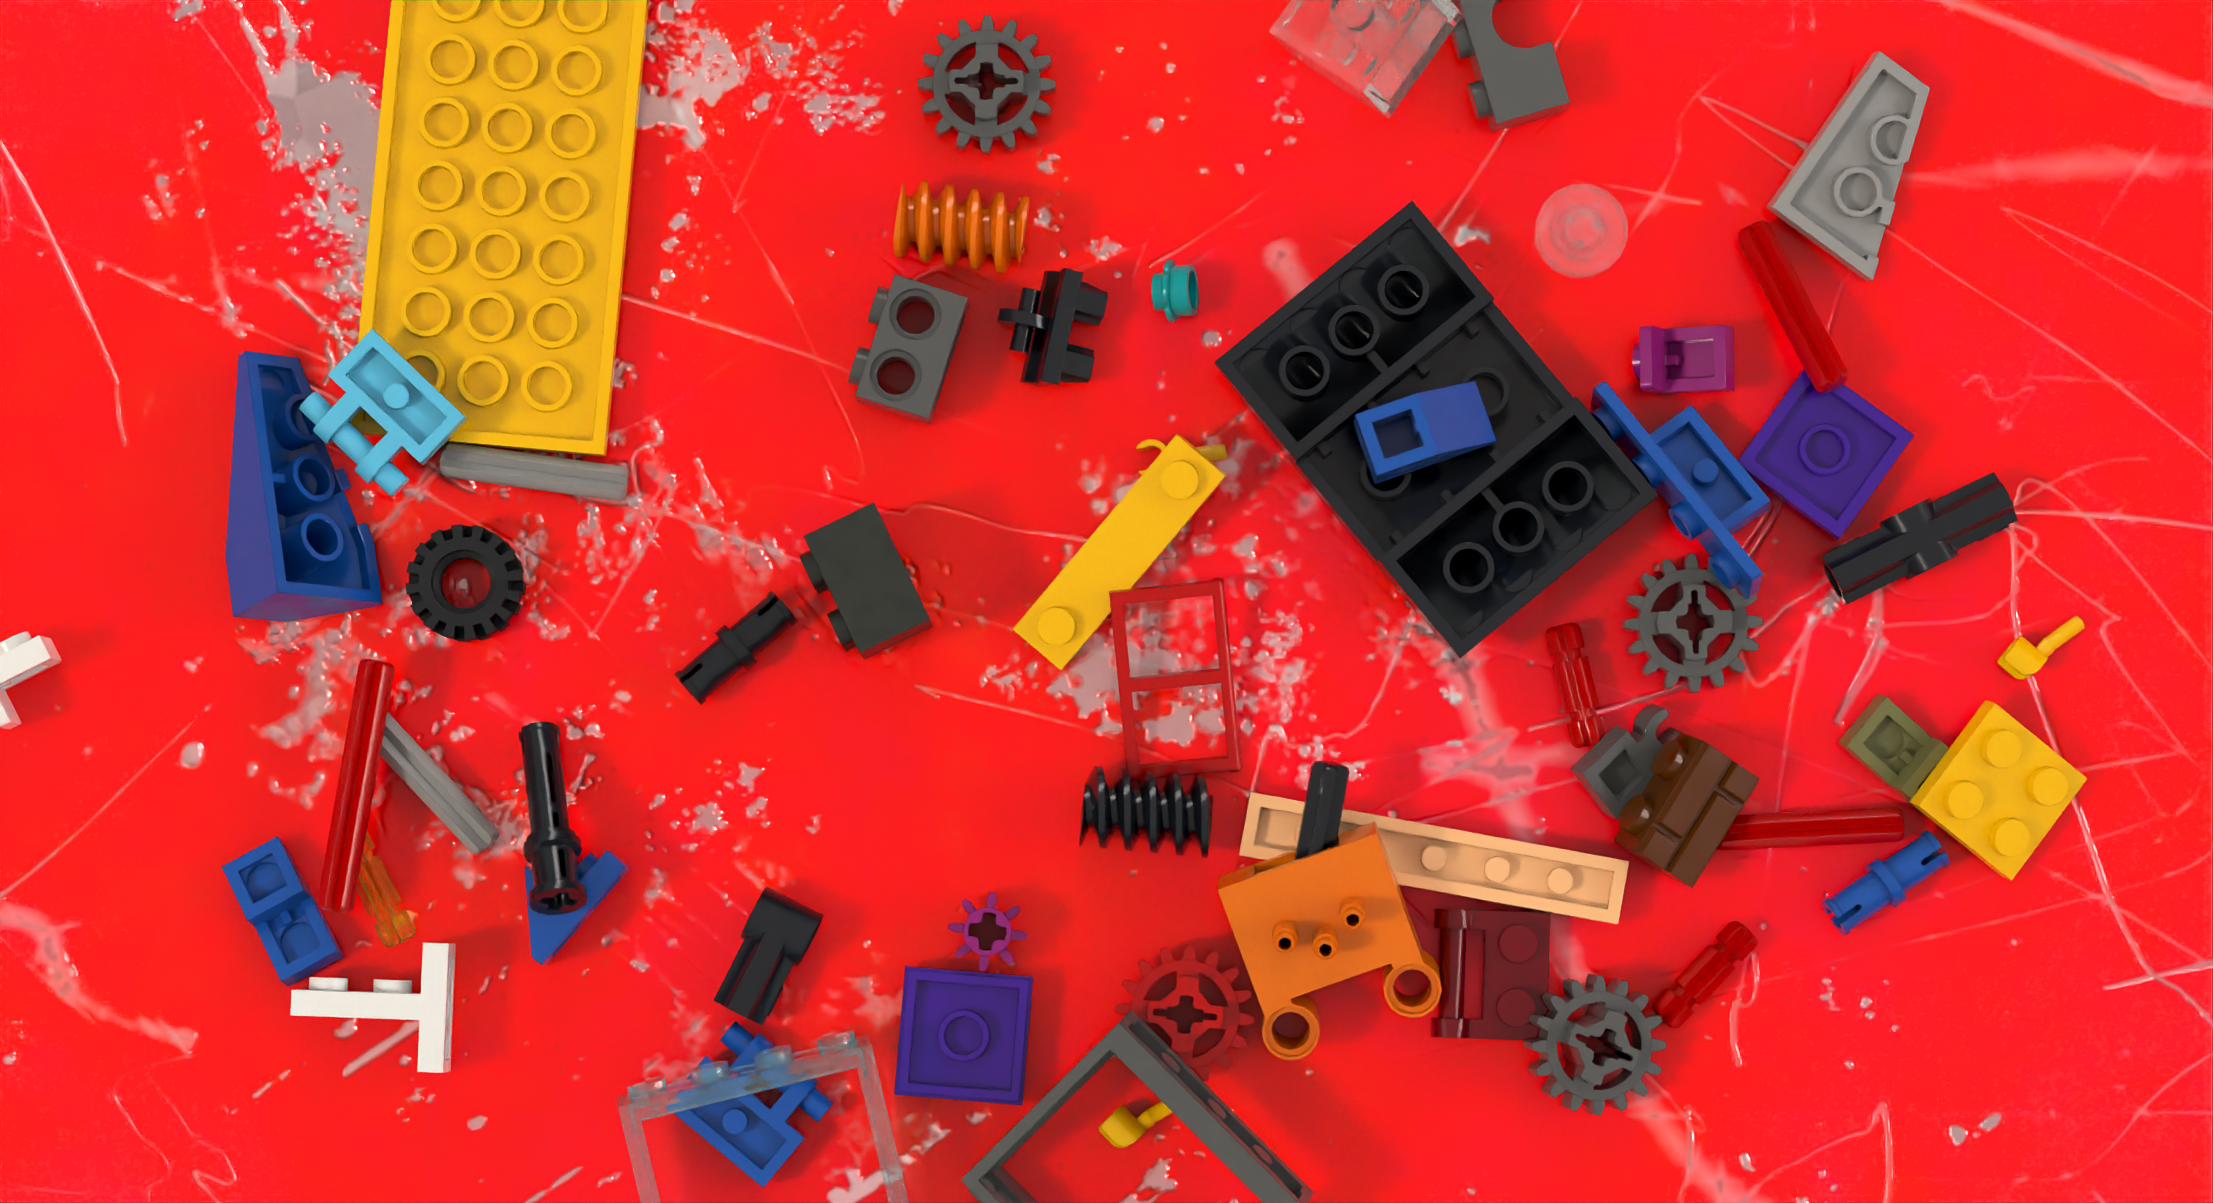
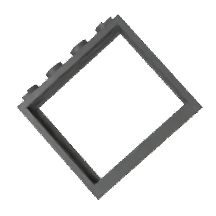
[961,1009,1314,1203]

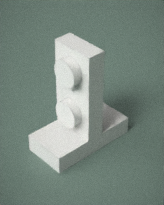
[290,943,456,1073]

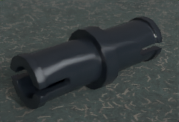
[674,591,798,705]

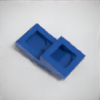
[222,836,344,987]

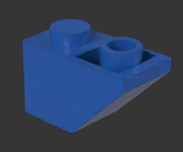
[1354,381,1496,484]

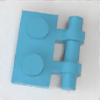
[299,329,467,497]

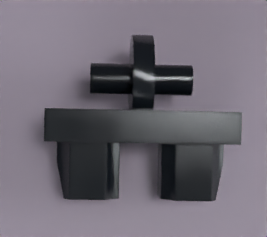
[997,268,1108,386]

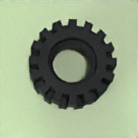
[405,524,526,642]

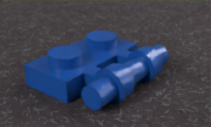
[664,1021,834,1188]

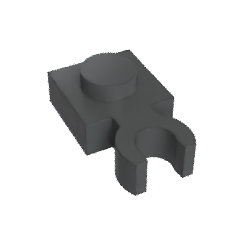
[1571,704,1681,819]

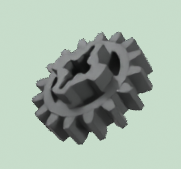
[918,15,1056,156]
[1621,554,1763,693]
[1524,974,1666,1116]

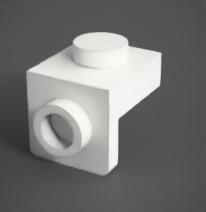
[0,631,62,730]

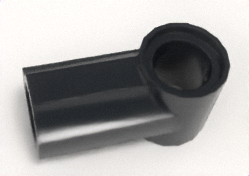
[714,886,824,1025]

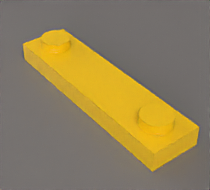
[1013,434,1227,670]

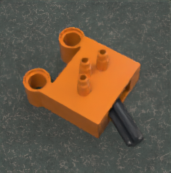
[1217,760,1442,1061]

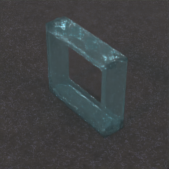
[616,1030,909,1203]

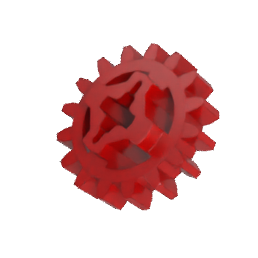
[1115,945,1254,1081]

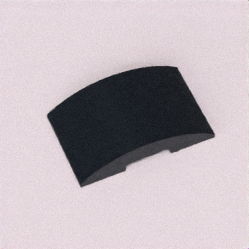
[1214,201,1658,659]

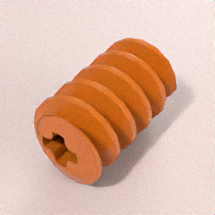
[893,180,1030,274]

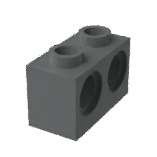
[848,274,969,425]

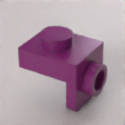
[1632,325,1735,395]

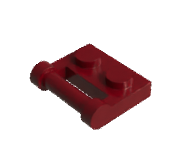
[1431,909,1551,1040]

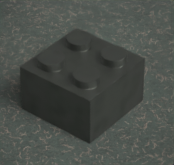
[799,502,933,659]

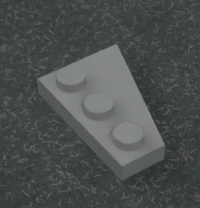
[1766,51,1930,281]

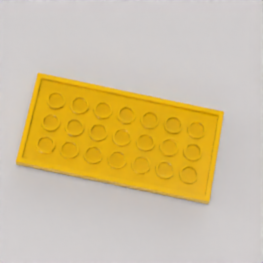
[351,0,649,457]

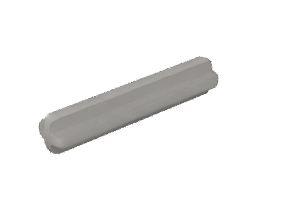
[440,442,629,501]
[380,712,500,855]

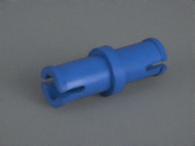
[1822,830,1950,936]

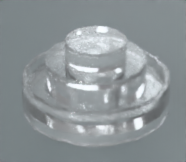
[1534,184,1628,278]

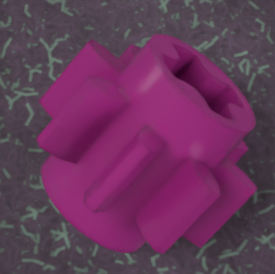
[948,892,1028,972]

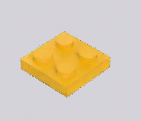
[1910,700,2087,881]

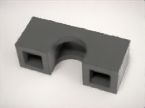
[1449,0,1570,133]

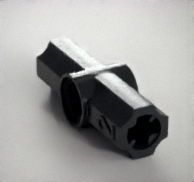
[1820,472,2018,606]

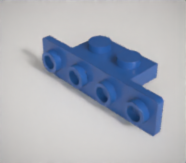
[1591,381,1770,599]

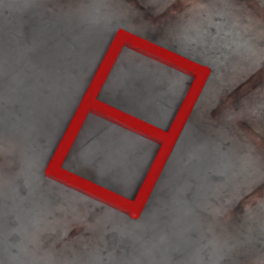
[1109,578,1242,780]

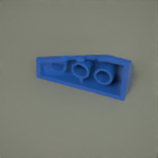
[225,351,383,622]

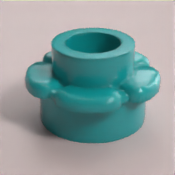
[1151,259,1199,322]

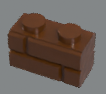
[1613,732,1760,888]

